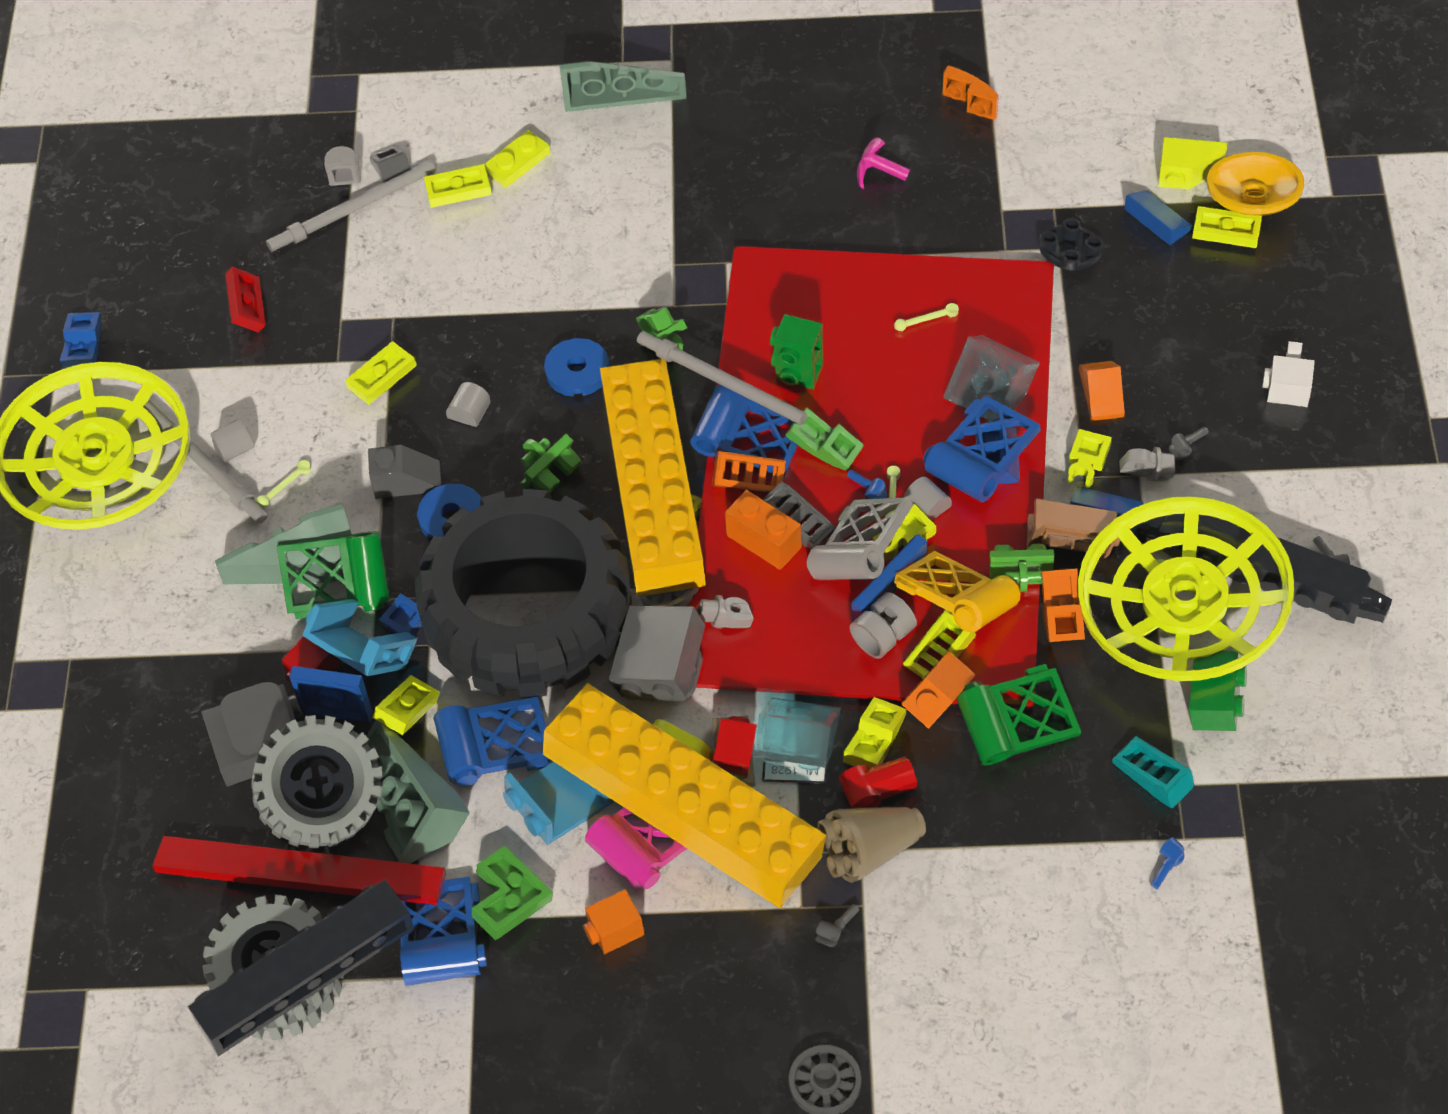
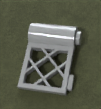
[807,497,913,580]

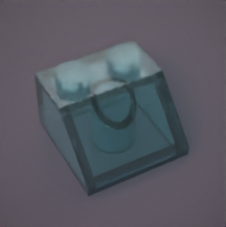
[943,335,1040,421]
[754,697,841,770]

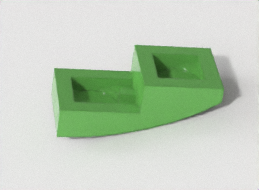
[785,408,864,470]

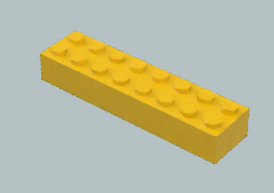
[600,359,706,597]
[543,683,826,909]

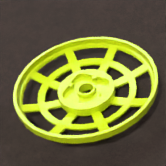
[0,362,190,530]
[1078,497,1294,681]

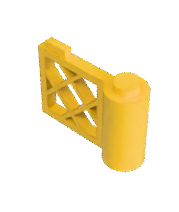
[894,551,1020,632]

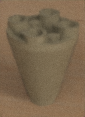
[817,807,926,883]

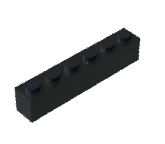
[187,879,414,1057]

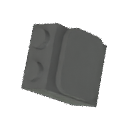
[609,606,706,701]
[201,682,302,787]

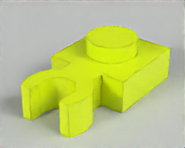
[1068,429,1112,488]
[873,504,936,560]

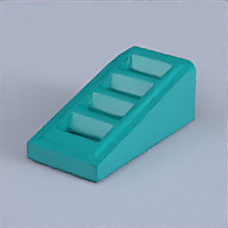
[1112,736,1194,808]

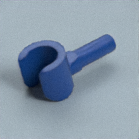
[847,470,887,499]
[1150,837,1185,889]

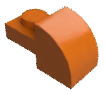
[1041,568,1085,642]

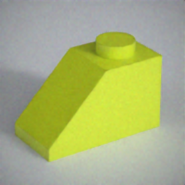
[1158,137,1227,189]

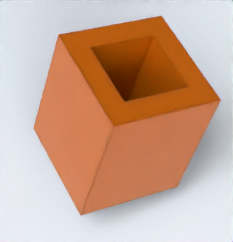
[583,889,644,955]

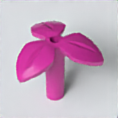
[857,138,910,189]

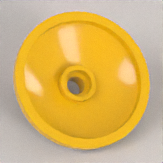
[1207,152,1304,216]

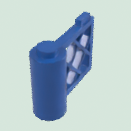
[690,385,798,477]
[923,395,1041,502]
[433,696,552,787]
[400,877,487,986]

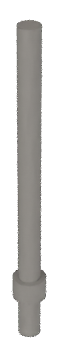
[266,160,436,252]
[637,331,807,425]
[144,400,268,524]

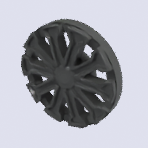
[789,1045,861,1114]

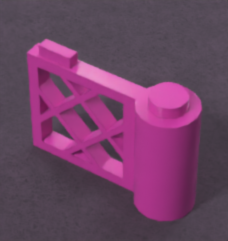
[585,808,687,890]

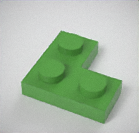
[472,845,553,941]

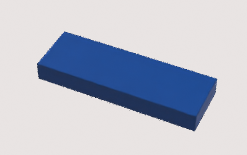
[851,535,927,622]

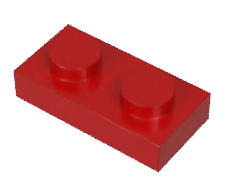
[225,267,266,333]

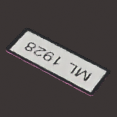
[762,757,828,784]

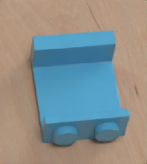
[302,599,418,676]
[503,762,615,845]

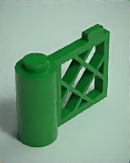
[276,531,390,619]
[956,664,1082,765]

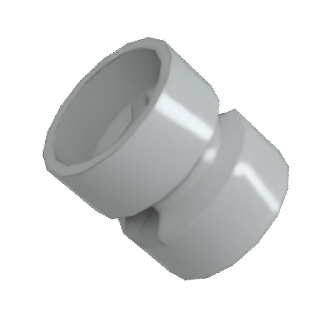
[850,592,917,659]

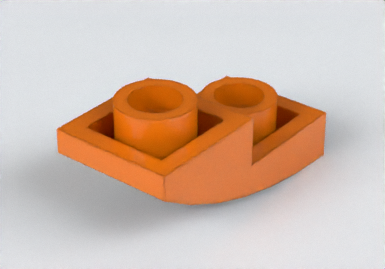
[943,65,999,120]

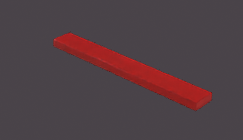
[152,836,446,905]

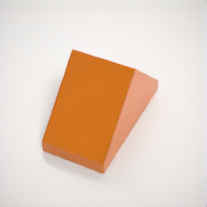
[1079,361,1125,421]

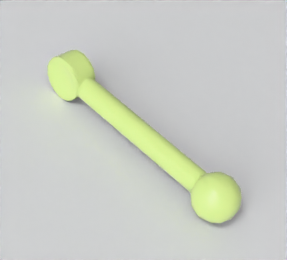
[894,303,959,331]
[256,460,311,508]
[885,466,900,517]

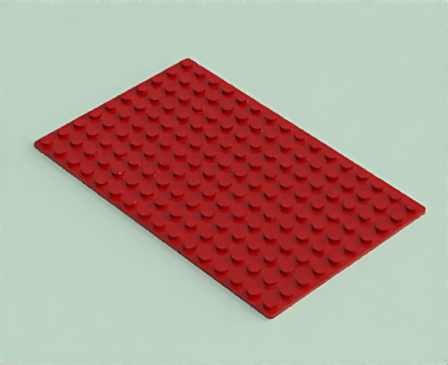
[688,246,1054,709]

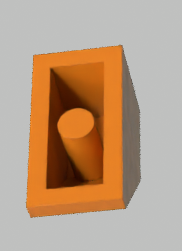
[901,651,976,729]

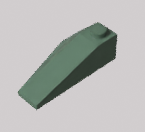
[559,61,687,112]
[215,503,352,584]
[366,720,470,864]

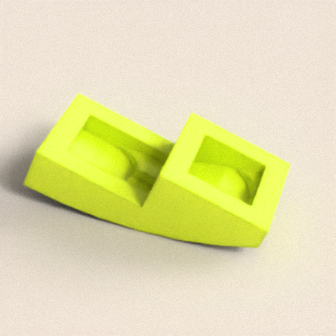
[843,697,907,769]

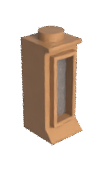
[1026,499,1120,559]

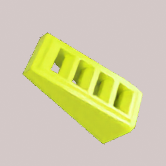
[903,609,976,679]

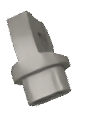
[1119,447,1175,481]
[697,595,754,629]

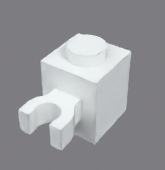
[1262,341,1315,407]

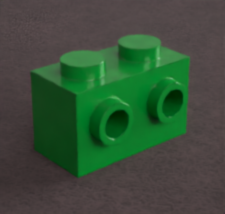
[770,314,824,389]
[1189,651,1247,731]

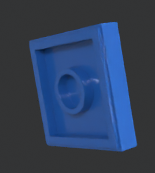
[289,666,373,723]

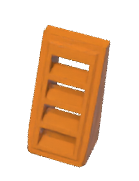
[711,451,786,493]

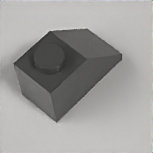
[368,445,442,499]

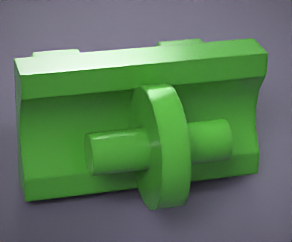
[636,307,687,350]
[520,434,581,493]
[990,544,1054,592]

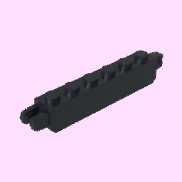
[1138,514,1392,624]

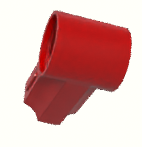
[839,756,917,809]

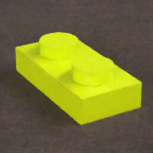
[484,130,551,188]
[423,164,492,208]
[1192,206,1262,248]
[345,341,416,405]
[372,675,440,735]

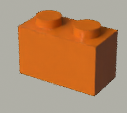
[725,490,802,570]

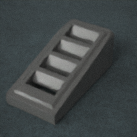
[763,481,836,550]

